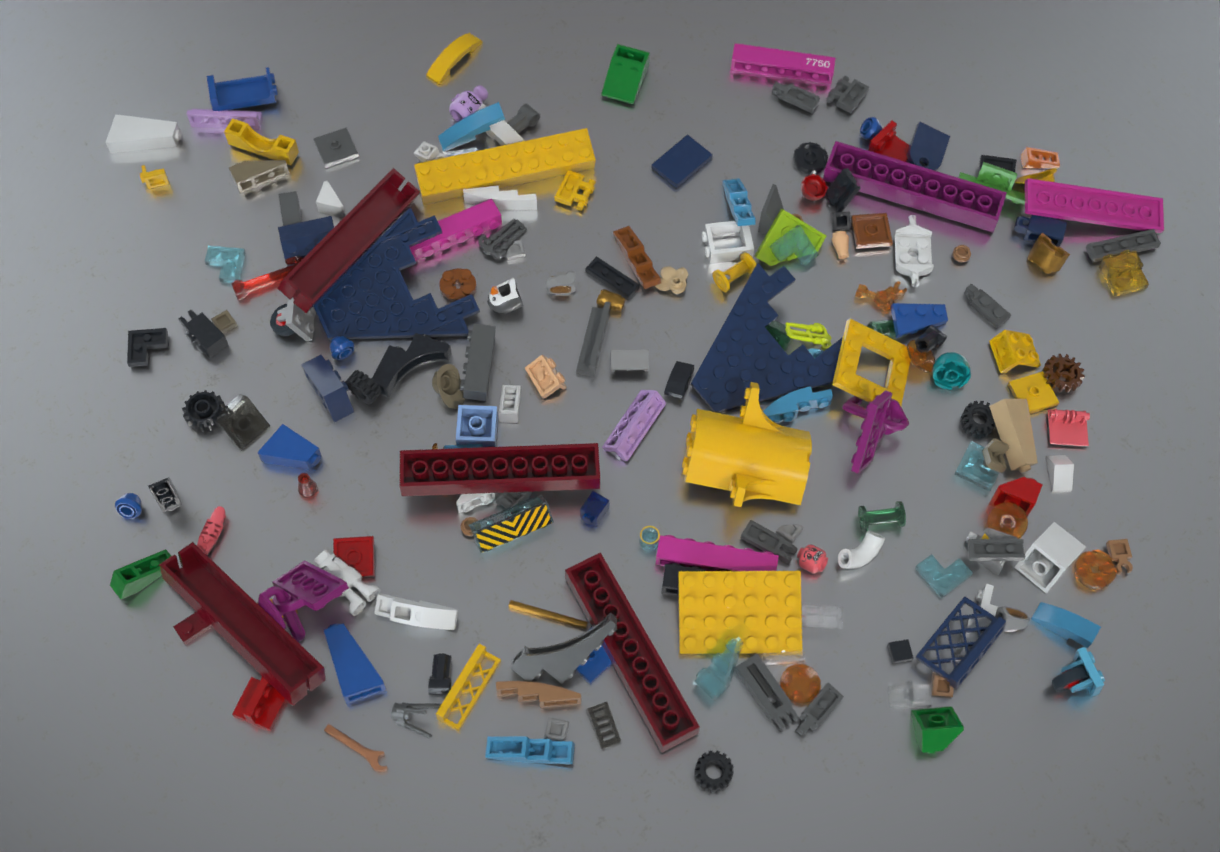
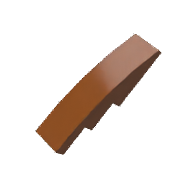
[613,226,661,289]

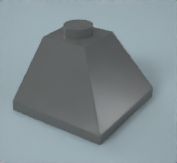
[758,184,784,235]

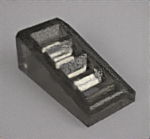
[586,701,621,749]

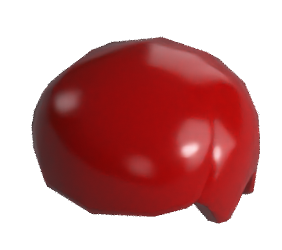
[800,174,828,201]

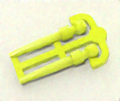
[785,322,832,351]

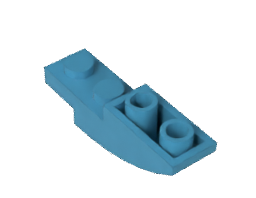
[763,386,833,423]

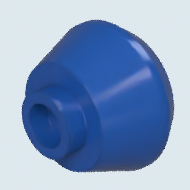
[860,117,882,140]
[330,336,354,360]
[115,493,142,519]

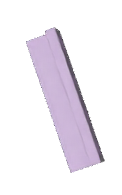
[187,109,263,130]
[602,390,666,461]

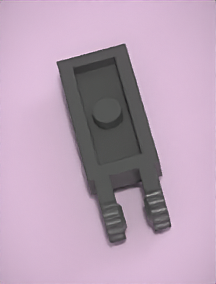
[740,520,798,564]

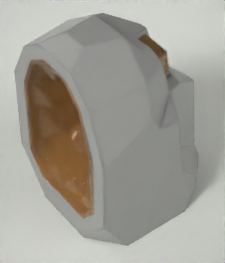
[546,271,575,295]
[995,606,1030,632]

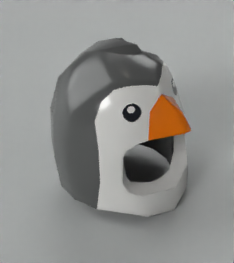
[487,278,523,314]

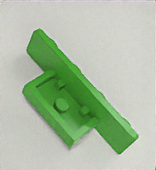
[958,162,1025,204]

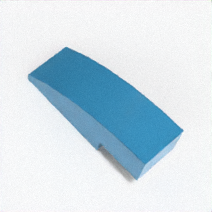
[1031,602,1101,648]

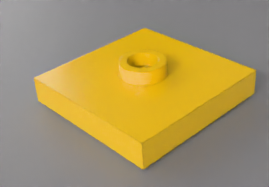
[1007,371,1059,414]

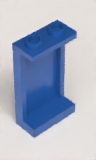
[206,67,278,111]

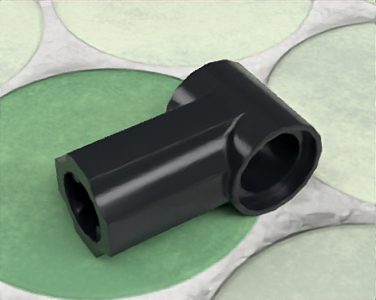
[915,325,947,353]
[428,653,452,696]

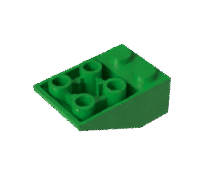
[601,44,650,104]

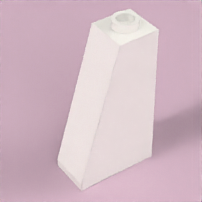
[106,114,182,153]

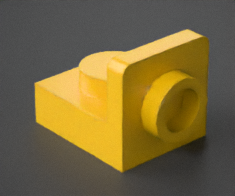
[140,165,169,189]

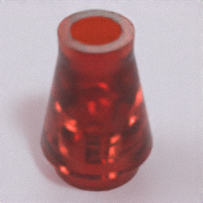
[297,473,317,497]

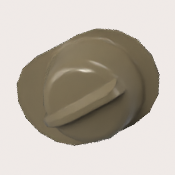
[432,364,465,409]

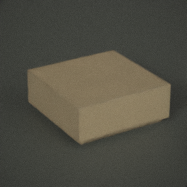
[211,310,237,334]

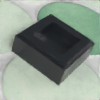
[888,639,914,664]

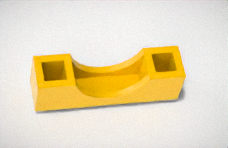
[224,118,299,166]

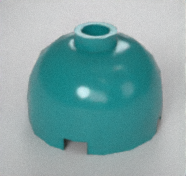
[932,352,971,390]

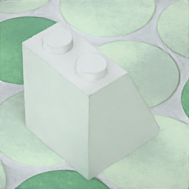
[1015,522,1086,594]

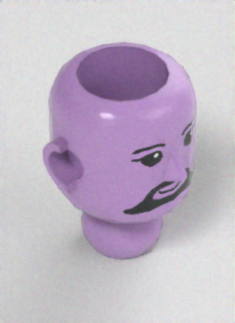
[449,85,488,122]

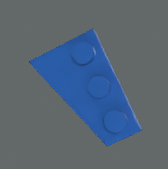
[890,303,948,339]

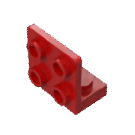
[868,120,910,162]

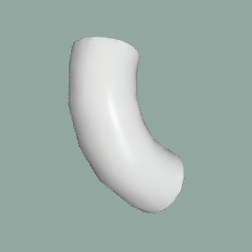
[838,531,886,569]

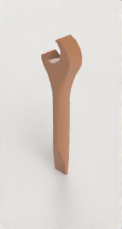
[324,724,388,772]

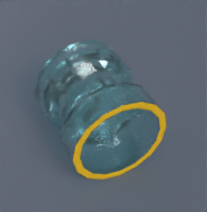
[639,526,660,552]

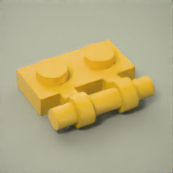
[554,170,596,211]

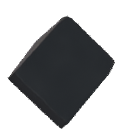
[830,212,851,230]

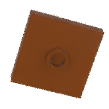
[851,213,893,249]

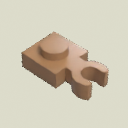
[1106,539,1133,574]

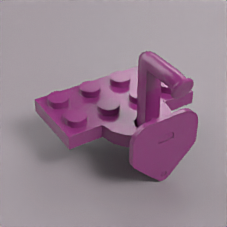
[842,390,909,474]
[258,560,349,643]

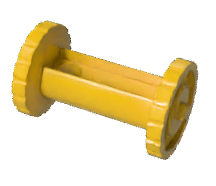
[712,252,757,292]

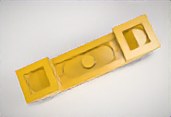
[426,33,483,85]

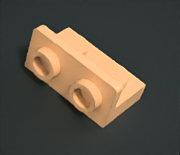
[525,355,567,399]

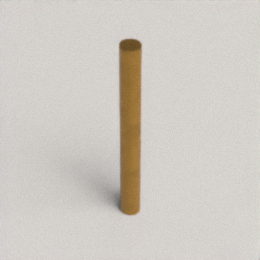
[508,600,588,630]

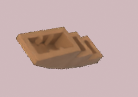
[496,681,581,708]

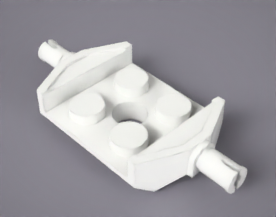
[894,215,934,287]

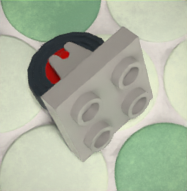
[270,298,316,342]

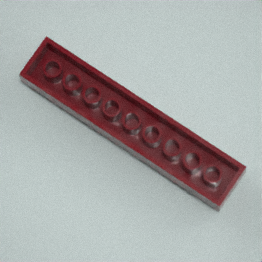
[400,443,600,497]
[565,552,700,753]

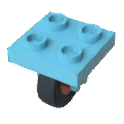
[1052,647,1105,697]

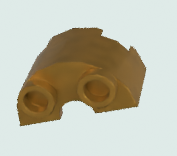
[1028,233,1070,274]

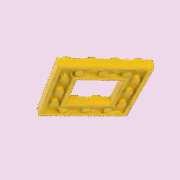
[832,318,913,406]

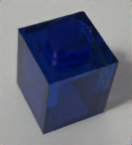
[580,491,610,526]

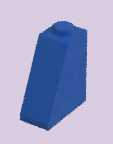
[258,424,321,470]

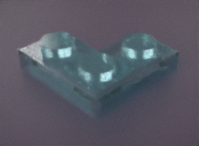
[769,225,819,266]
[205,246,246,283]
[954,441,999,491]
[915,554,973,598]

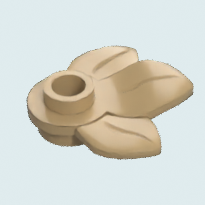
[655,267,688,294]

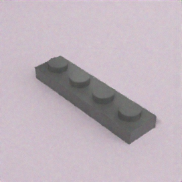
[1086,229,1161,263]

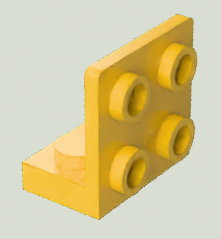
[989,330,1041,373]

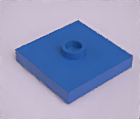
[576,627,612,684]

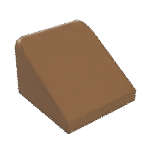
[932,672,954,697]

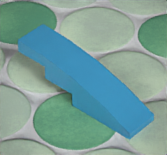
[438,102,506,152]
[722,178,756,226]
[485,737,575,764]

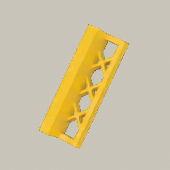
[436,643,501,731]

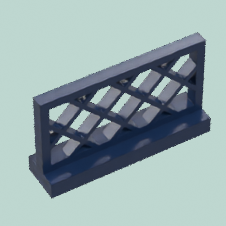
[916,596,1006,690]

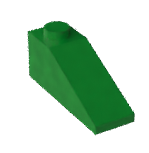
[110,549,171,600]

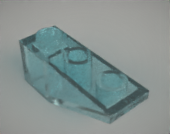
[695,637,744,701]

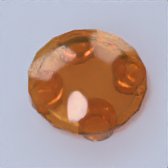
[780,664,821,705]

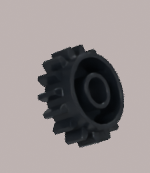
[182,390,226,432]

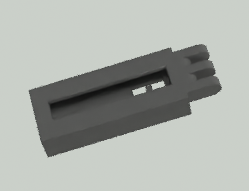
[735,654,799,730]

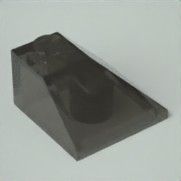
[217,394,270,450]

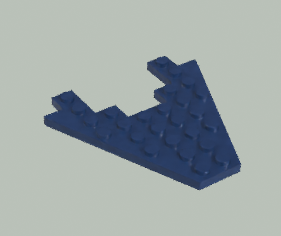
[314,208,480,340]
[691,263,843,413]

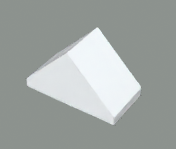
[316,181,346,218]
[1046,455,1074,492]

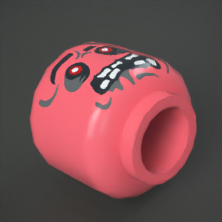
[797,544,828,574]

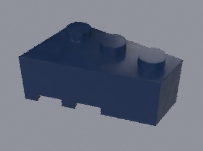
[301,354,354,423]

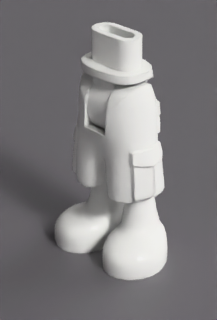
[314,550,381,616]

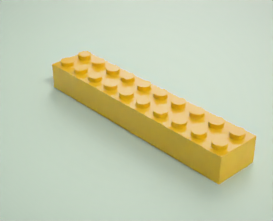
[414,128,596,205]

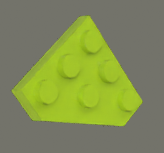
[754,209,826,266]

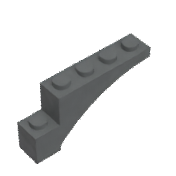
[510,613,617,684]

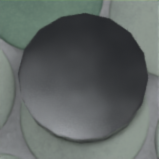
[793,142,828,174]

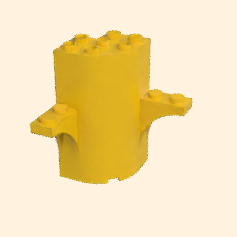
[682,382,812,507]

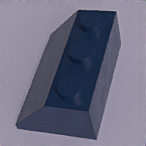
[278,216,334,263]

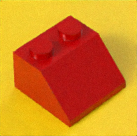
[989,477,1043,520]

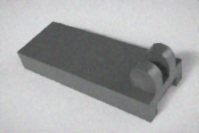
[968,539,1026,561]

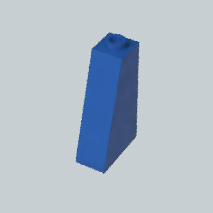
[324,623,386,704]

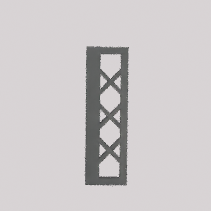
[576,302,611,377]

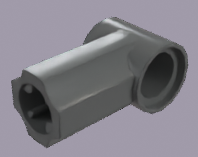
[507,104,540,134]

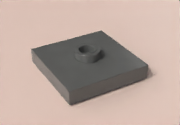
[313,127,359,168]

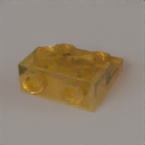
[1099,250,1149,297]

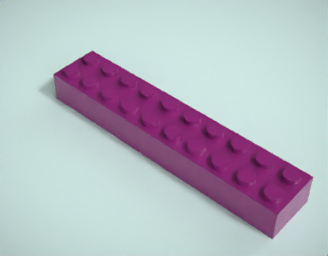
[823,141,1007,232]

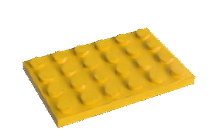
[678,571,802,654]

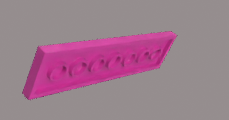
[1025,178,1164,233]

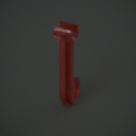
[231,257,303,300]

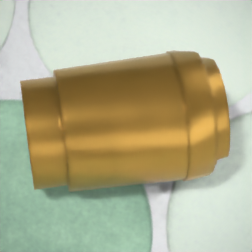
[596,289,626,312]

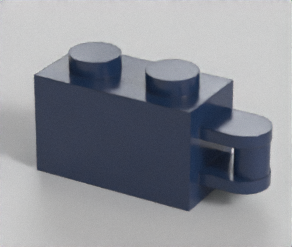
[1014,215,1067,247]

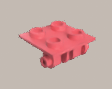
[1048,409,1090,446]

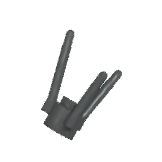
[391,702,441,738]

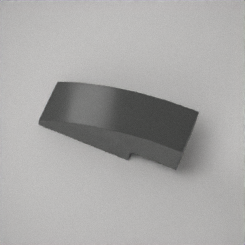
[278,191,302,226]

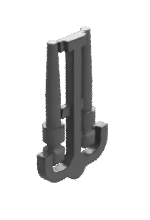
[478,219,527,259]

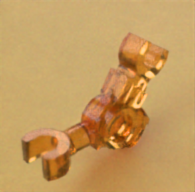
[855,281,907,311]

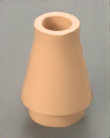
[831,231,849,259]

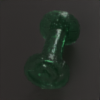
[858,501,906,532]

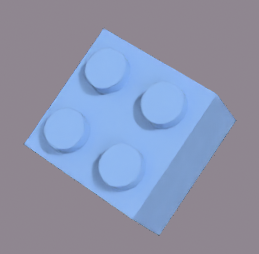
[456,405,498,447]

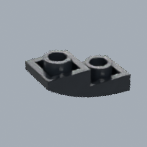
[664,361,694,398]

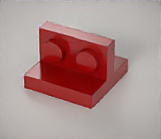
[232,676,287,731]

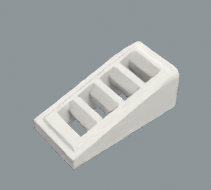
[498,385,521,423]

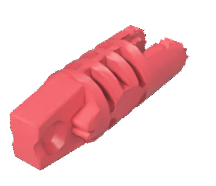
[197,506,226,556]

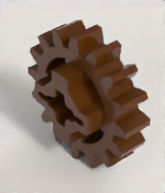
[1042,353,1085,393]

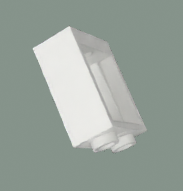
[702,221,754,264]

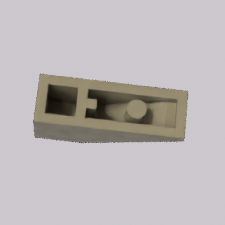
[229,160,289,193]

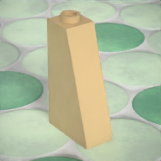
[989,399,1038,473]

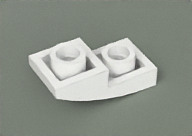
[414,141,449,162]

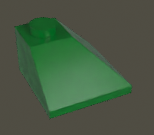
[911,706,964,754]

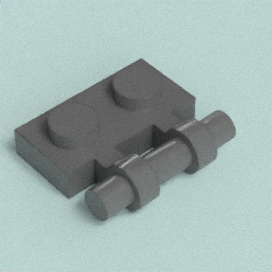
[826,76,869,113]

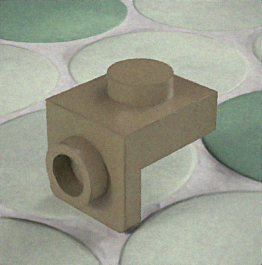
[982,438,1009,473]

